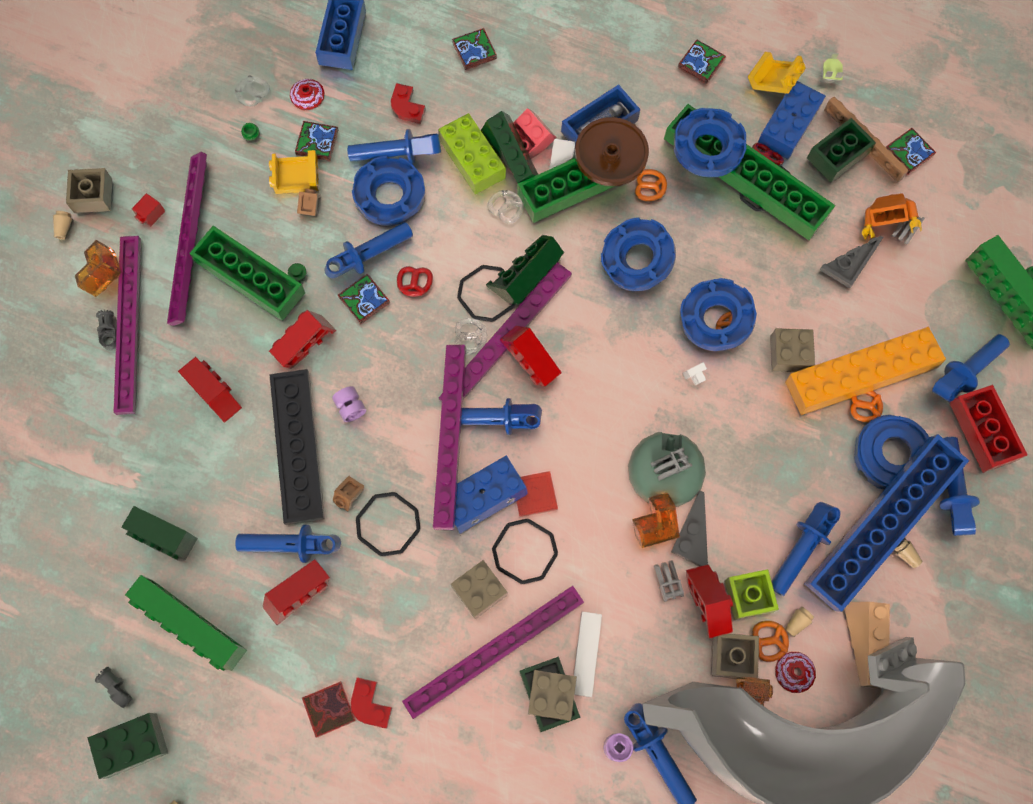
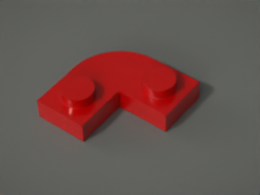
[391,83,426,124]
[351,677,392,729]

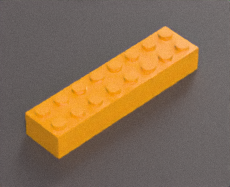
[785,326,946,415]

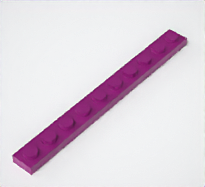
[167,152,207,326]
[113,236,141,415]
[439,262,572,402]
[433,345,466,530]
[402,586,584,719]

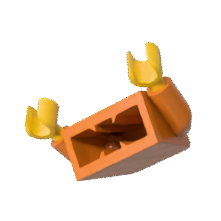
[862,193,922,240]

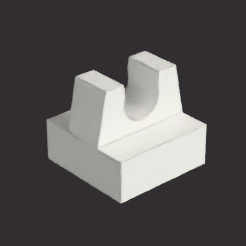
[682,362,707,385]

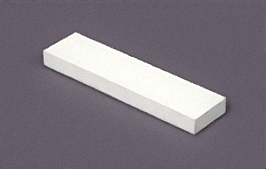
[574,611,602,697]

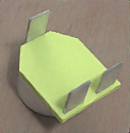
[821,53,844,81]

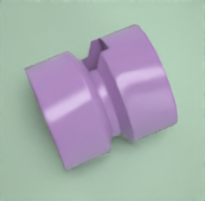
[332,386,366,422]
[603,733,633,762]

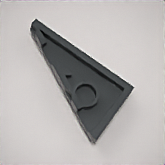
[820,235,884,288]
[671,490,708,567]

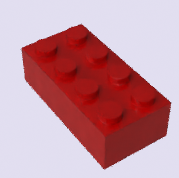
[949,385,1028,473]

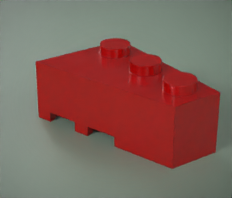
[269,310,337,369]
[499,326,562,387]
[178,356,242,423]
[263,559,330,625]
[686,564,733,638]

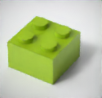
[724,569,779,620]

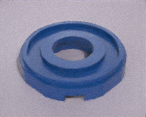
[674,108,746,177]
[352,156,425,226]
[601,217,676,291]
[680,278,757,351]
[854,415,929,490]

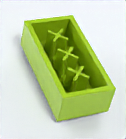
[438,113,506,194]

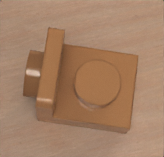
[297,189,321,216]
[333,476,364,511]

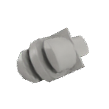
[892,217,925,244]
[650,448,692,481]
[654,560,684,602]

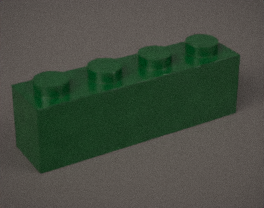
[481,111,538,183]
[486,235,565,305]

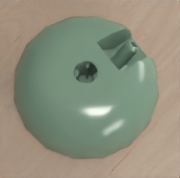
[628,432,706,508]

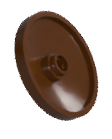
[575,117,649,186]

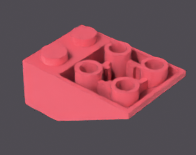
[513,108,557,159]

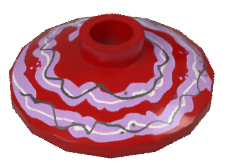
[290,79,325,110]
[775,652,816,693]

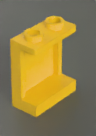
[748,52,806,94]
[269,150,319,194]

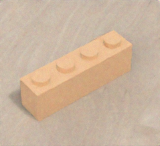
[845,602,890,689]

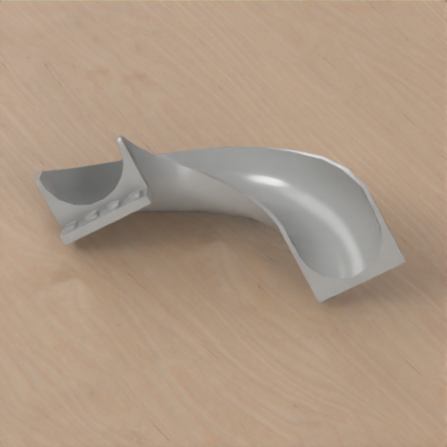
[642,637,965,804]

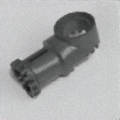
[96,310,116,350]
[95,667,132,708]

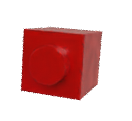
[132,193,165,227]

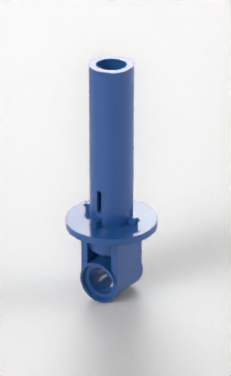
[347,129,441,164]
[324,222,413,278]
[932,334,1010,402]
[461,398,542,435]
[939,437,980,536]
[771,502,841,596]
[235,525,341,563]
[624,703,697,804]

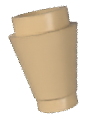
[53,211,73,239]
[894,538,923,568]
[785,606,814,637]

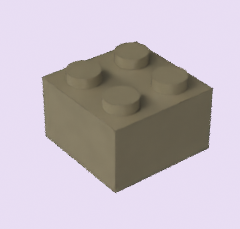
[66,168,112,213]
[770,328,815,372]
[451,560,508,619]
[712,633,759,680]
[528,670,577,721]

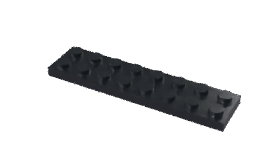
[269,369,324,525]

